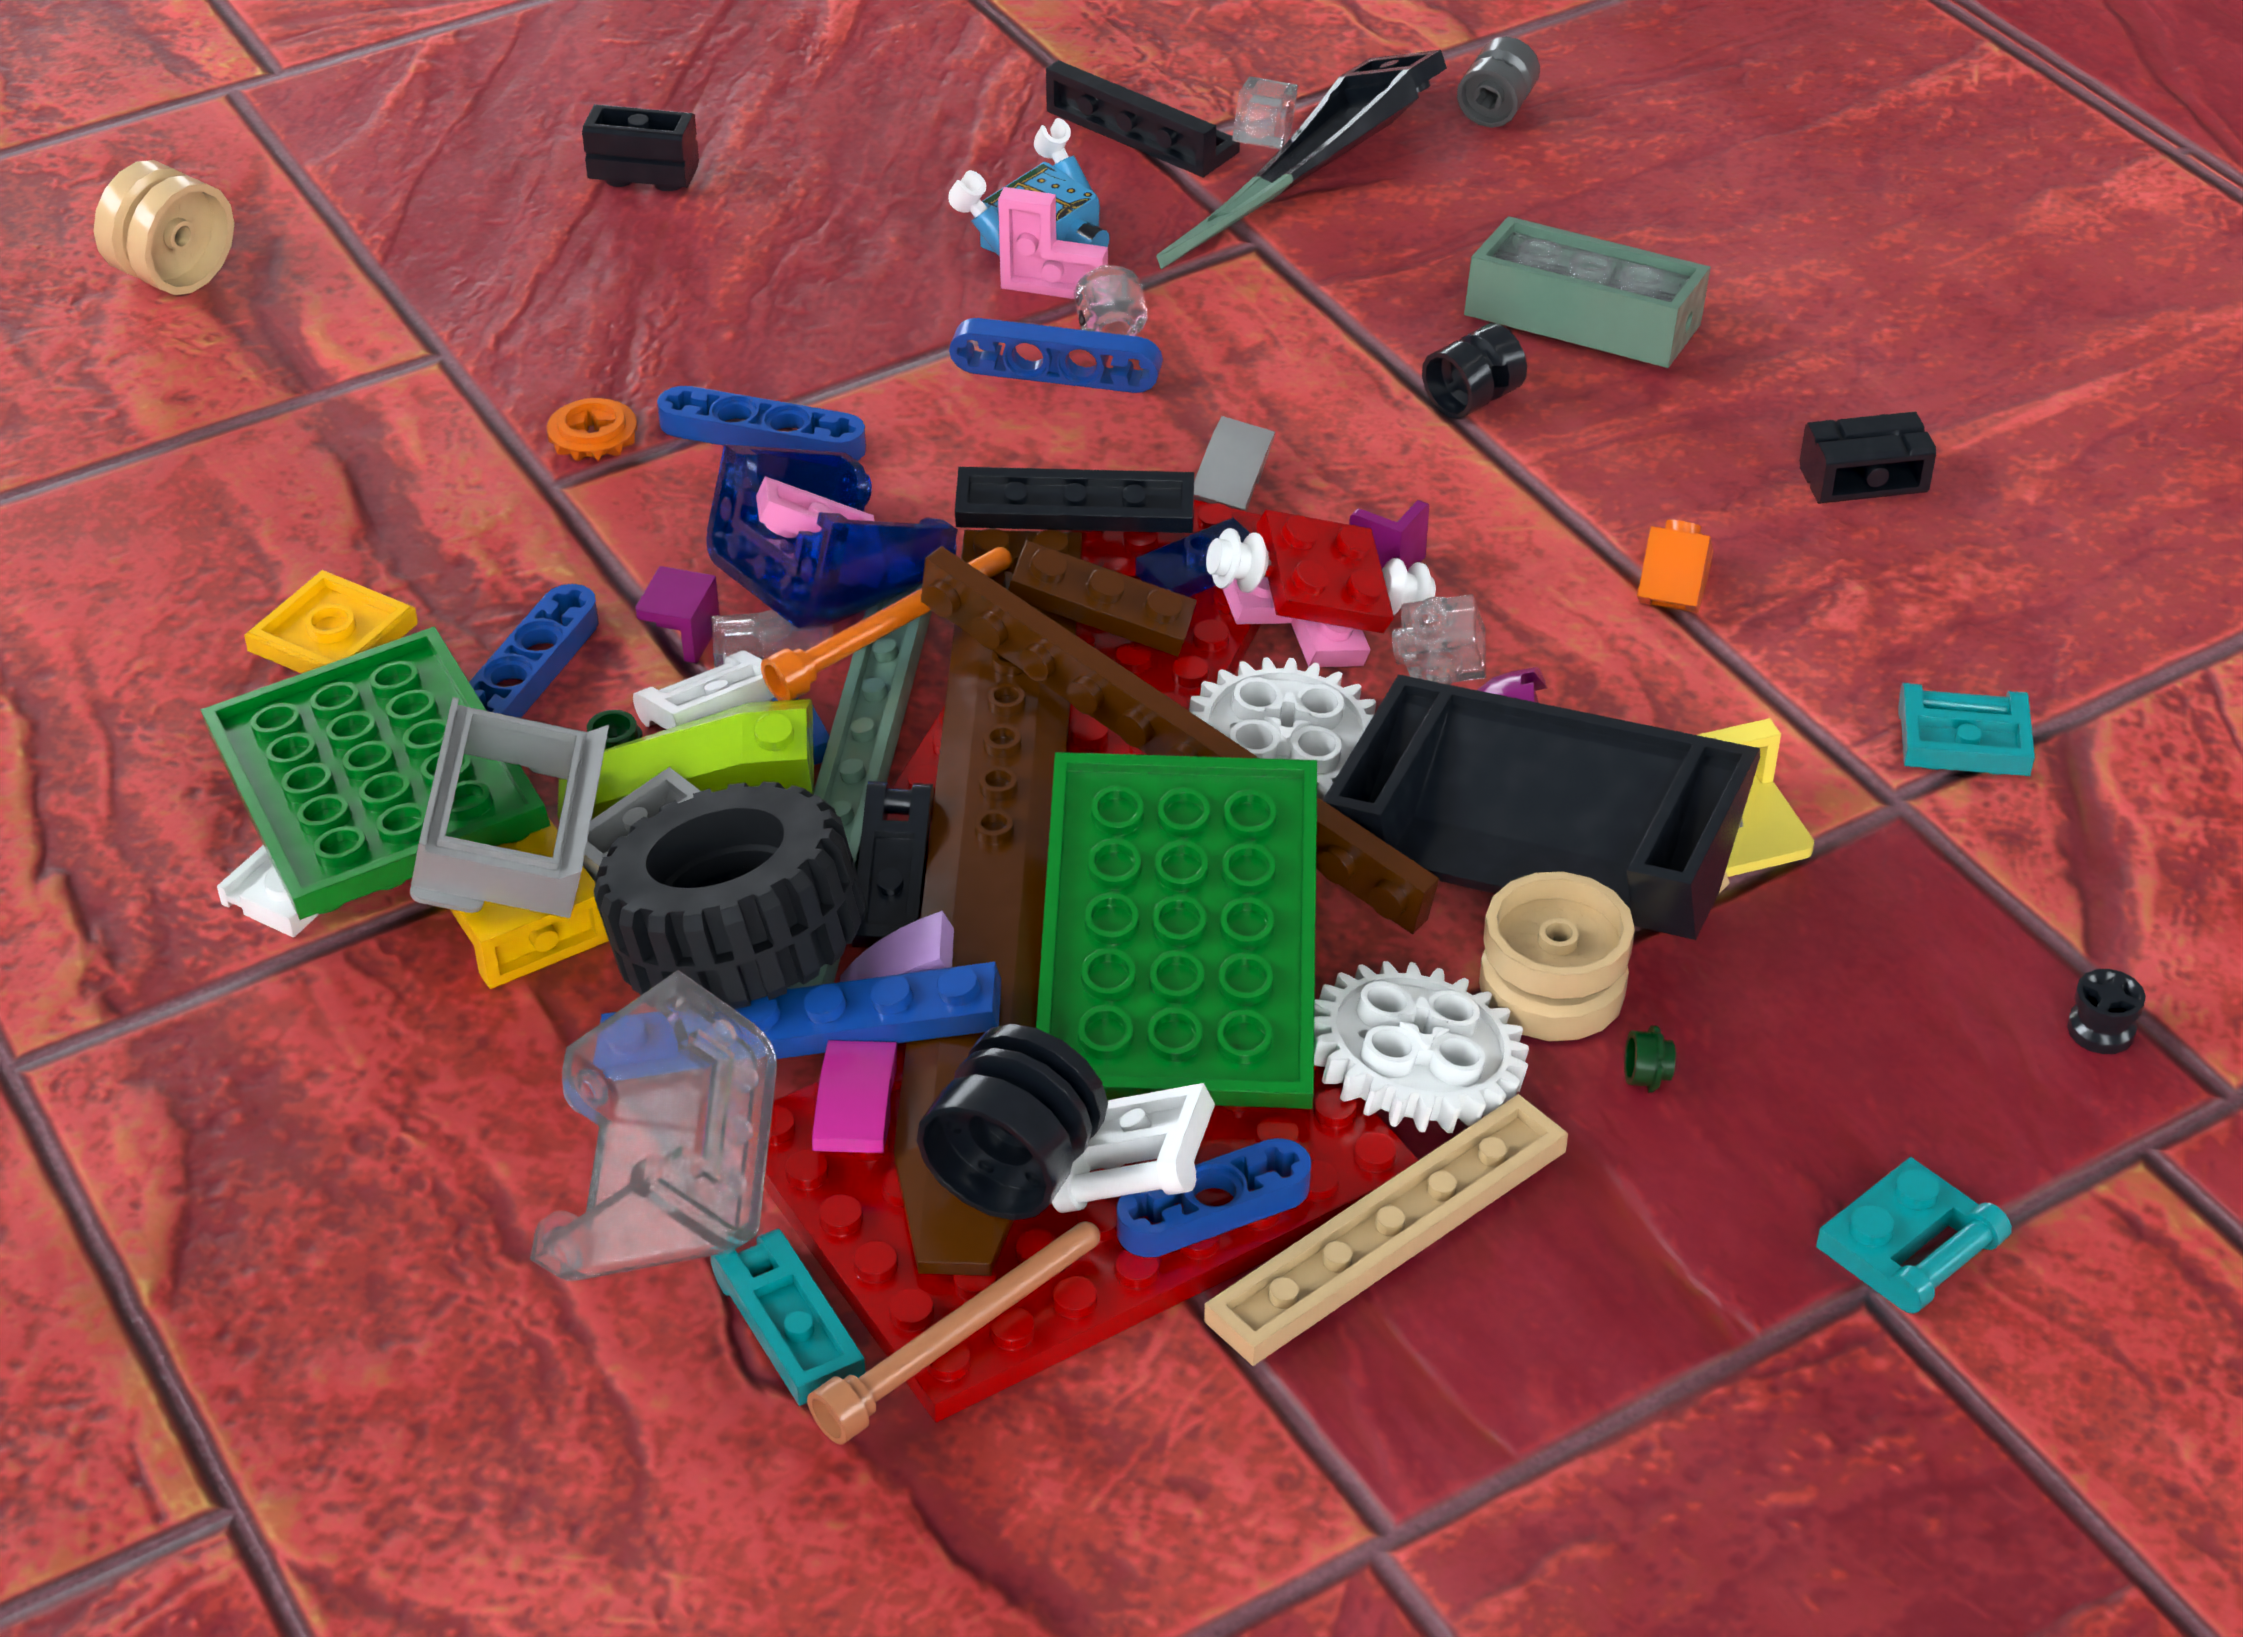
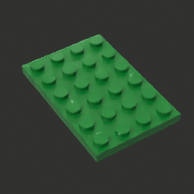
[200,626,551,920]
[1036,752,1317,1109]

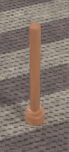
[807,1221,1100,1445]

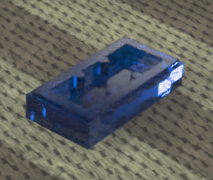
[1136,518,1251,597]

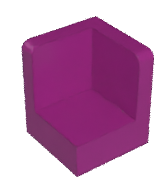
[1349,500,1429,571]
[635,566,720,664]

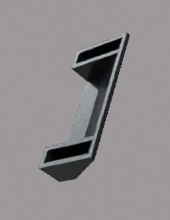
[1323,674,1760,940]

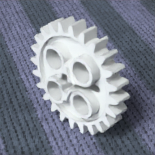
[1189,657,1376,800]
[1314,961,1529,1133]

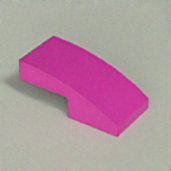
[812,1040,897,1153]

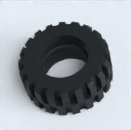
[594,782,865,1012]

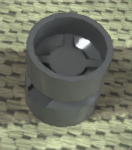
[1457,36,1540,128]

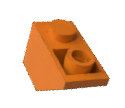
[1637,520,1714,614]

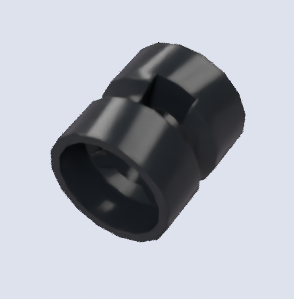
[1422,323,1527,419]

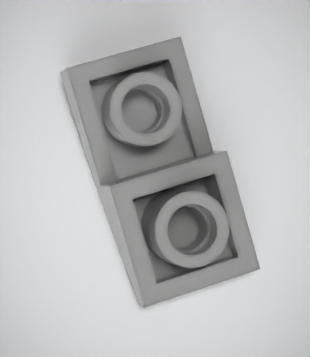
[1194,416,1275,511]

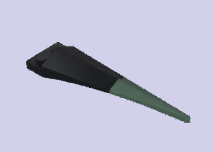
[1156,50,1447,269]

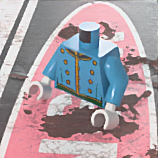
[949,118,1109,256]

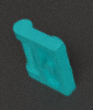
[1898,683,2035,776]
[1816,1157,2012,1314]

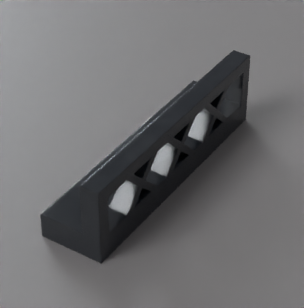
[1046,60,1240,178]
[955,467,1194,533]

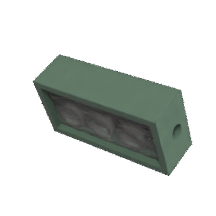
[1464,216,1711,368]

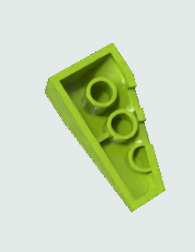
[557,699,814,822]

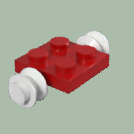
[1206,509,1436,634]

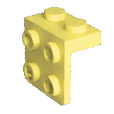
[1698,718,1814,877]

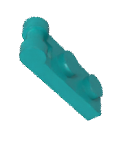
[711,1228,866,1406]

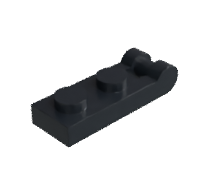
[852,781,934,948]

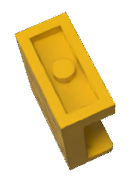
[450,817,609,989]

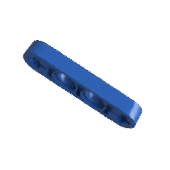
[949,318,1163,393]
[657,386,866,465]
[469,584,599,718]

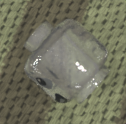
[1074,265,1148,336]

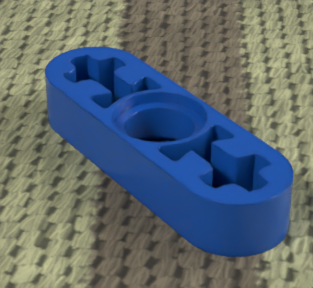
[1117,1138,1311,1257]

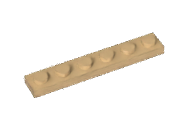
[1204,1094,1568,1366]

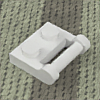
[633,650,775,729]
[1052,1083,1215,1213]

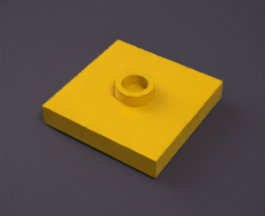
[244,570,418,674]

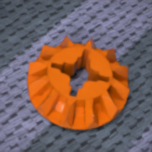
[547,398,637,462]

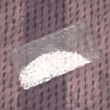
[711,607,833,667]

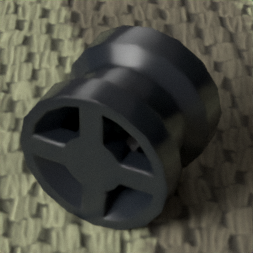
[2067,969,2146,1054]

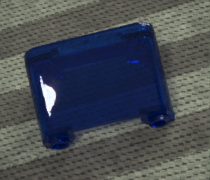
[706,444,958,629]

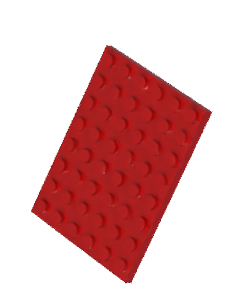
[727,1043,1419,1423]

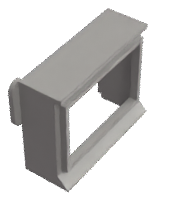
[410,697,609,918]

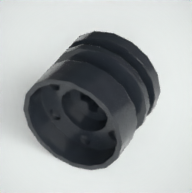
[916,1024,1108,1220]

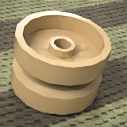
[93,160,234,295]
[1479,872,1635,1041]

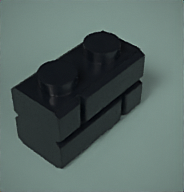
[582,104,699,192]
[1799,411,1936,504]

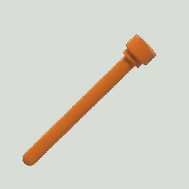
[761,547,1012,701]

